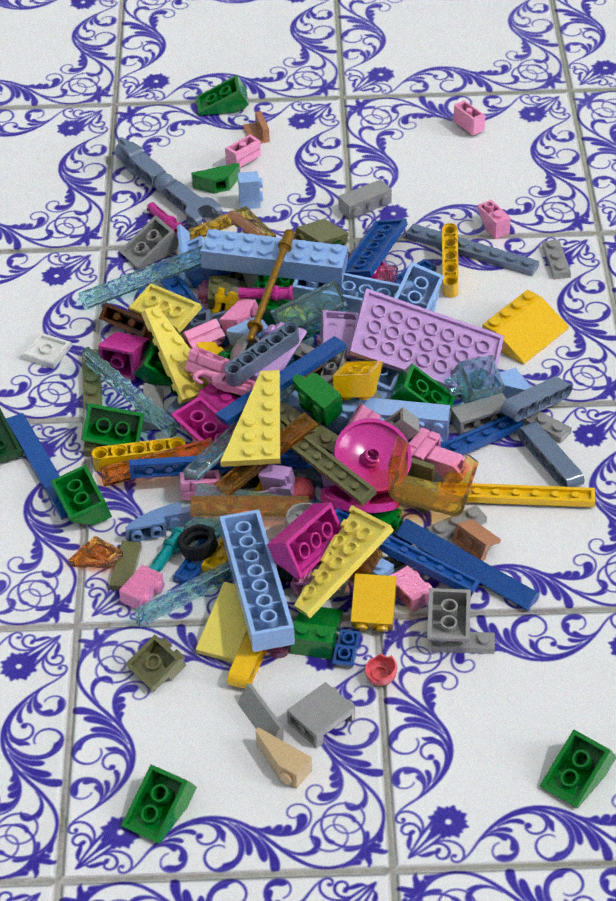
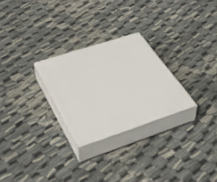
[22,333,72,369]

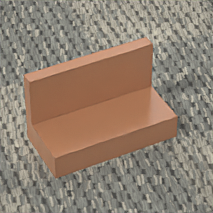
[243,111,270,144]
[451,519,501,561]

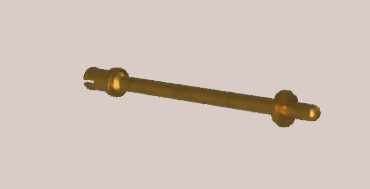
[247,229,295,342]

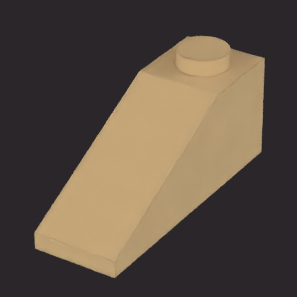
[256,727,312,788]

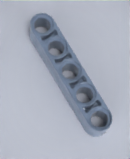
[225,322,299,387]
[501,376,573,422]
[517,421,585,487]

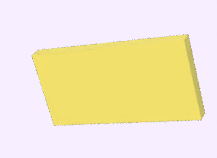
[128,283,202,333]
[195,582,247,663]

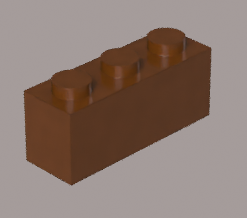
[99,302,153,341]

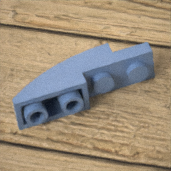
[125,502,204,542]

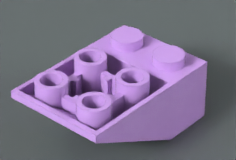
[320,310,360,360]

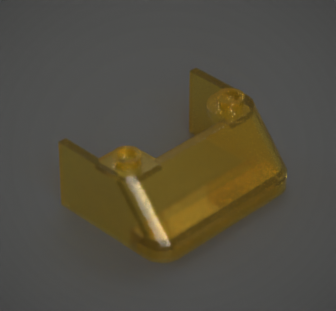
[388,436,479,516]

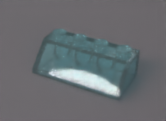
[270,280,351,342]

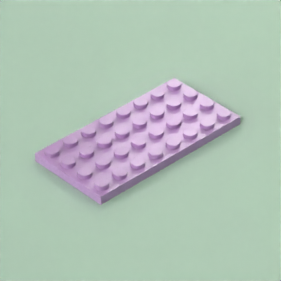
[348,288,504,399]

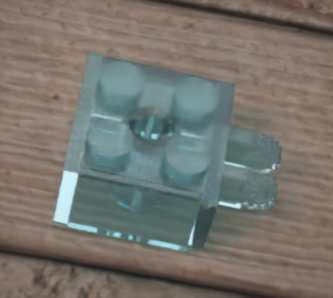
[445,355,505,404]

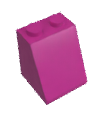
[98,332,150,380]

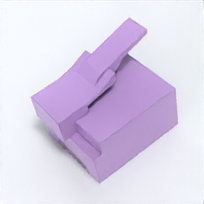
[255,464,296,497]

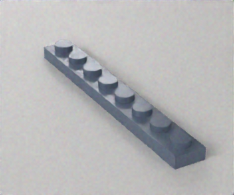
[406,224,539,276]

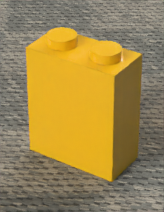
[351,573,397,632]

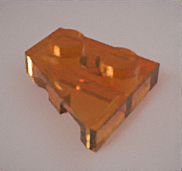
[68,536,124,569]

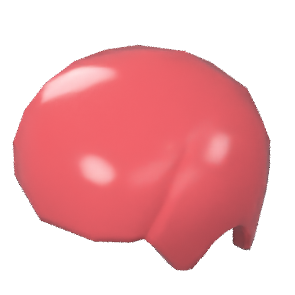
[286,476,315,504]
[365,654,397,686]

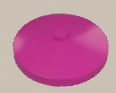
[333,418,412,494]
[320,485,400,514]

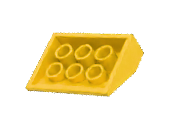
[482,289,569,365]

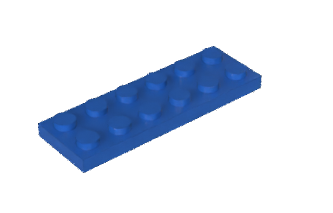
[345,219,408,278]

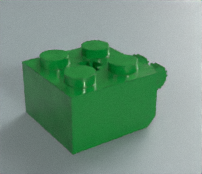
[292,373,343,427]

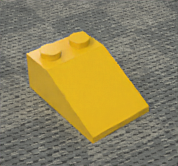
[333,361,382,400]

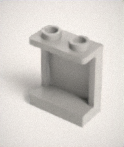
[287,682,355,748]

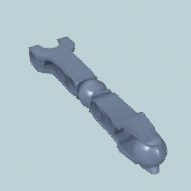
[115,137,223,231]

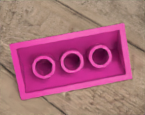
[171,396,235,455]

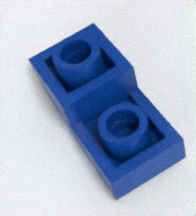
[332,629,361,667]

